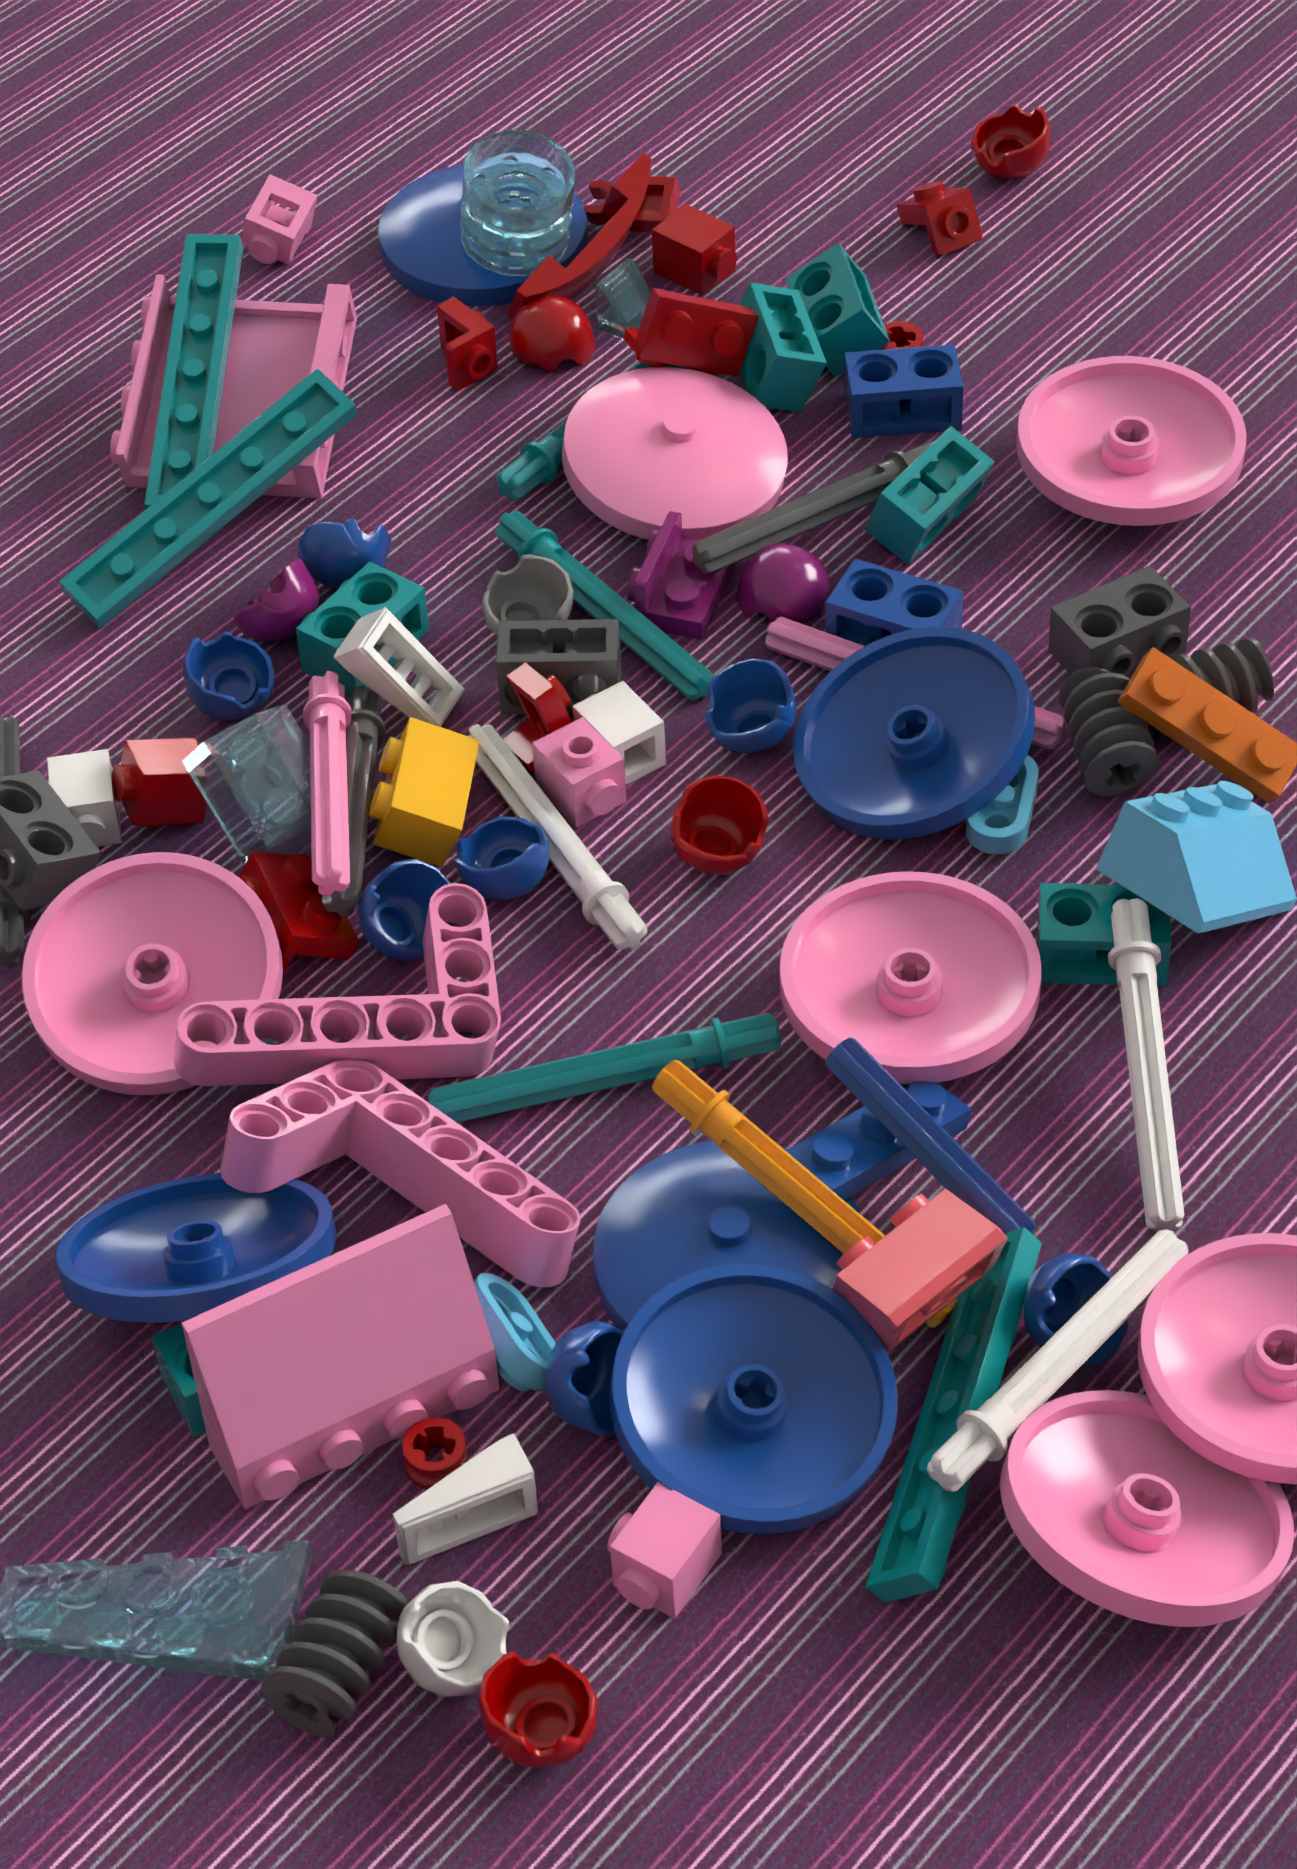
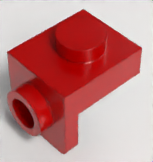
[896,181,982,255]
[437,296,498,391]
[503,662,572,772]

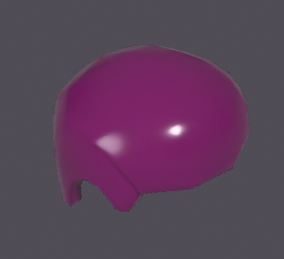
[736,543,830,622]
[234,559,320,642]

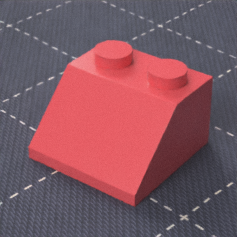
[832,1188,1008,1353]

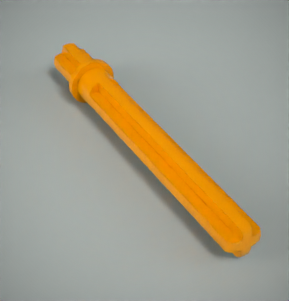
[652,1060,957,1328]

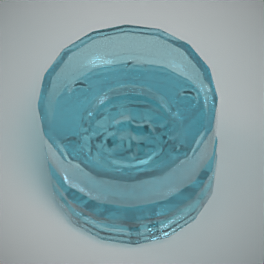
[460,130,575,276]

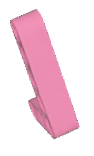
[174,883,501,1086]
[220,1059,581,1287]

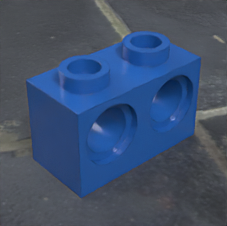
[844,344,963,438]
[826,559,963,646]

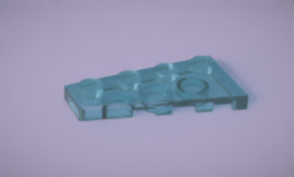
[0,1540,313,1681]

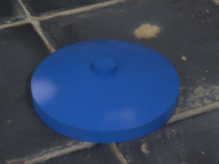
[378,162,588,306]
[793,627,1035,840]
[593,1141,860,1333]
[56,1173,336,1323]
[609,1263,898,1534]

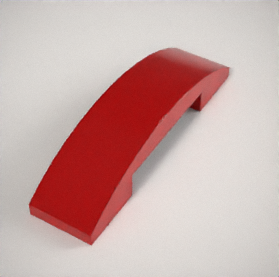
[507,152,652,319]

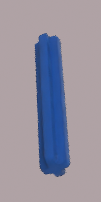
[825,1037,1036,1234]

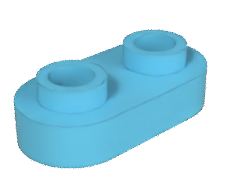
[966,755,1039,855]
[474,1273,556,1392]

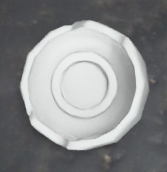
[397,1581,509,1697]

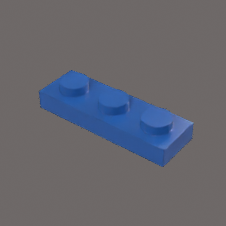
[786,1081,971,1200]

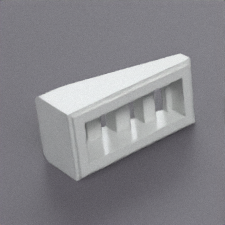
[333,607,465,727]
[393,1433,539,1566]

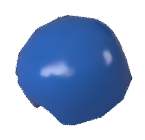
[297,518,391,590]
[183,631,276,720]
[704,658,796,754]
[453,816,549,901]
[357,859,455,963]
[1023,1253,1129,1367]
[545,1320,623,1438]

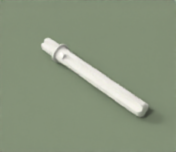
[468,724,647,950]
[1108,898,1184,1231]
[927,1229,1188,1492]

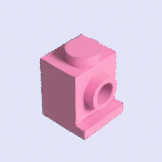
[241,174,318,265]

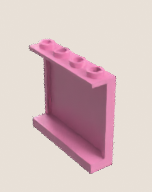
[110,274,357,499]

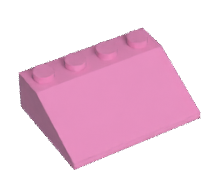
[182,1204,500,1510]

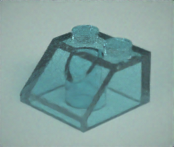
[182,704,311,865]

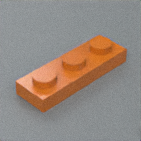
[1117,647,1297,804]

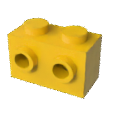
[369,717,480,867]

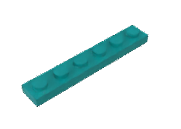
[144,234,243,509]
[59,368,357,629]
[866,1227,1042,1603]

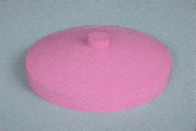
[1016,356,1246,526]
[562,367,788,540]
[22,852,283,1095]
[780,871,1041,1084]
[1137,1233,1297,1484]
[1000,1390,1294,1627]

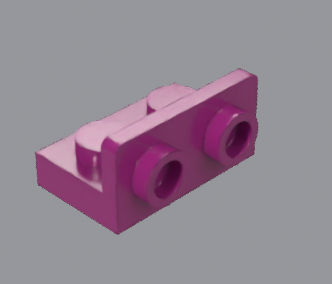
[627,511,738,640]

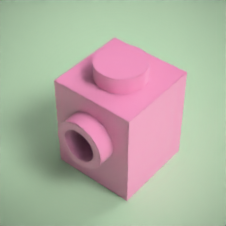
[532,717,627,828]
[607,1482,722,1619]

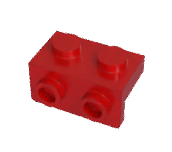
[623,288,759,377]
[237,851,359,978]

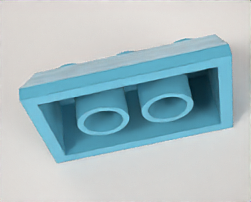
[1096,781,1297,934]

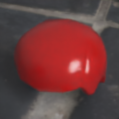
[971,104,1051,179]
[509,296,596,372]
[670,775,769,875]
[478,1651,598,1768]

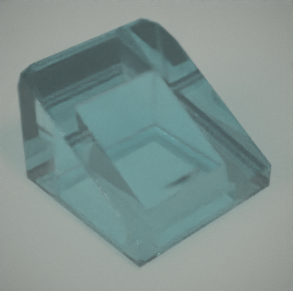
[595,258,651,339]

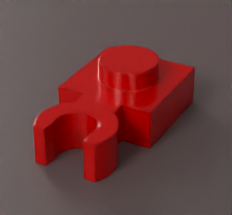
[584,176,681,232]

